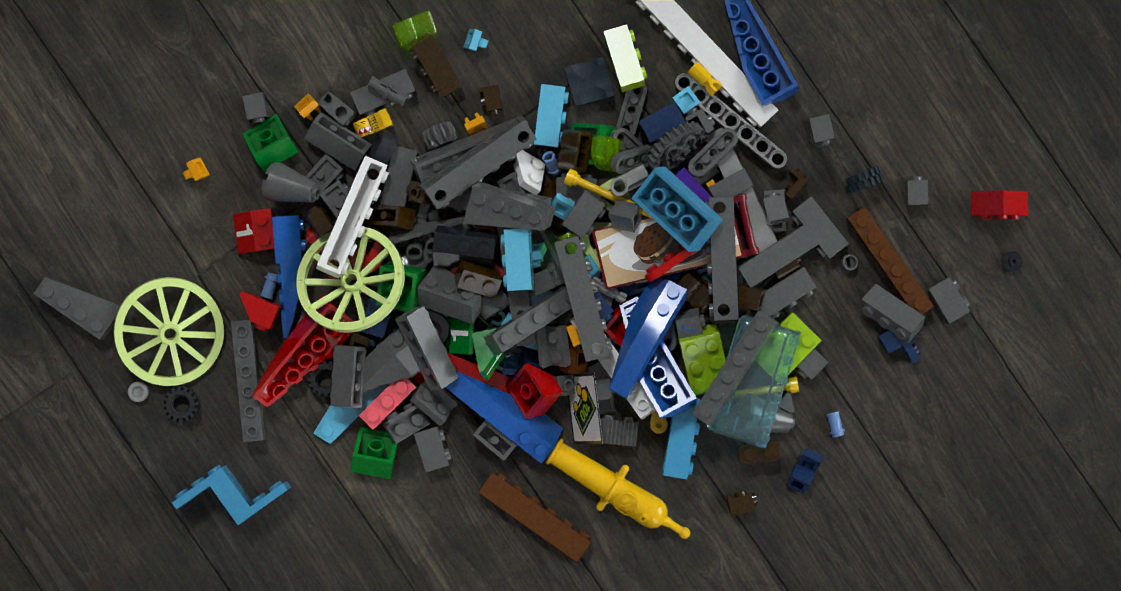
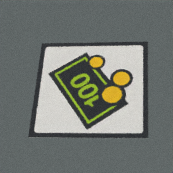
[565,373,603,444]

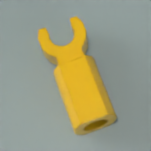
[688,62,723,96]

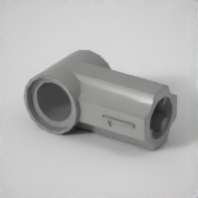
[610,164,649,196]

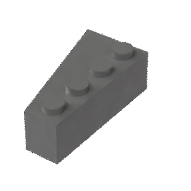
[463,182,555,230]
[33,277,121,340]

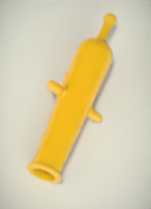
[546,439,690,539]

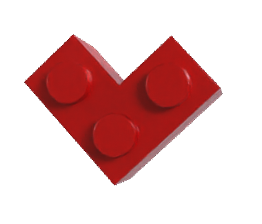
[971,190,1028,220]

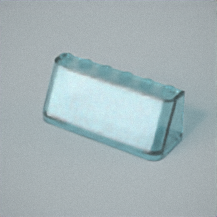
[707,315,801,448]

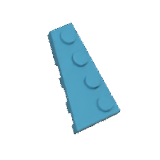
[313,384,389,444]

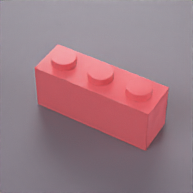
[359,378,417,430]

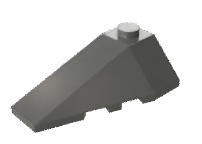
[389,217,470,269]
[363,329,420,393]

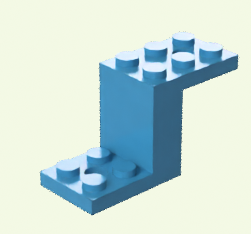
[172,465,291,525]

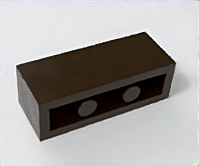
[409,31,463,97]

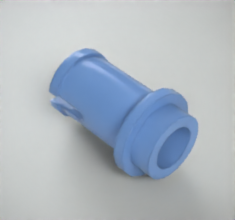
[542,151,561,175]
[261,272,278,299]
[826,411,845,438]

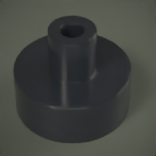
[1001,251,1023,271]

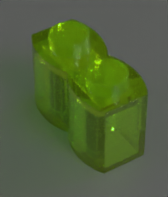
[392,10,438,51]

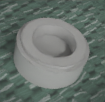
[128,382,149,402]

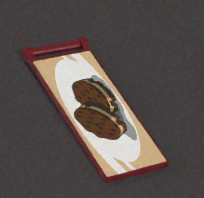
[592,194,760,289]

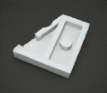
[513,150,545,195]

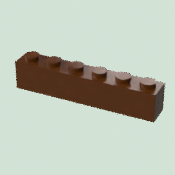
[846,207,934,314]
[479,471,591,562]

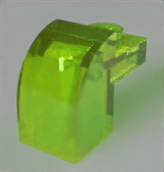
[591,135,621,172]

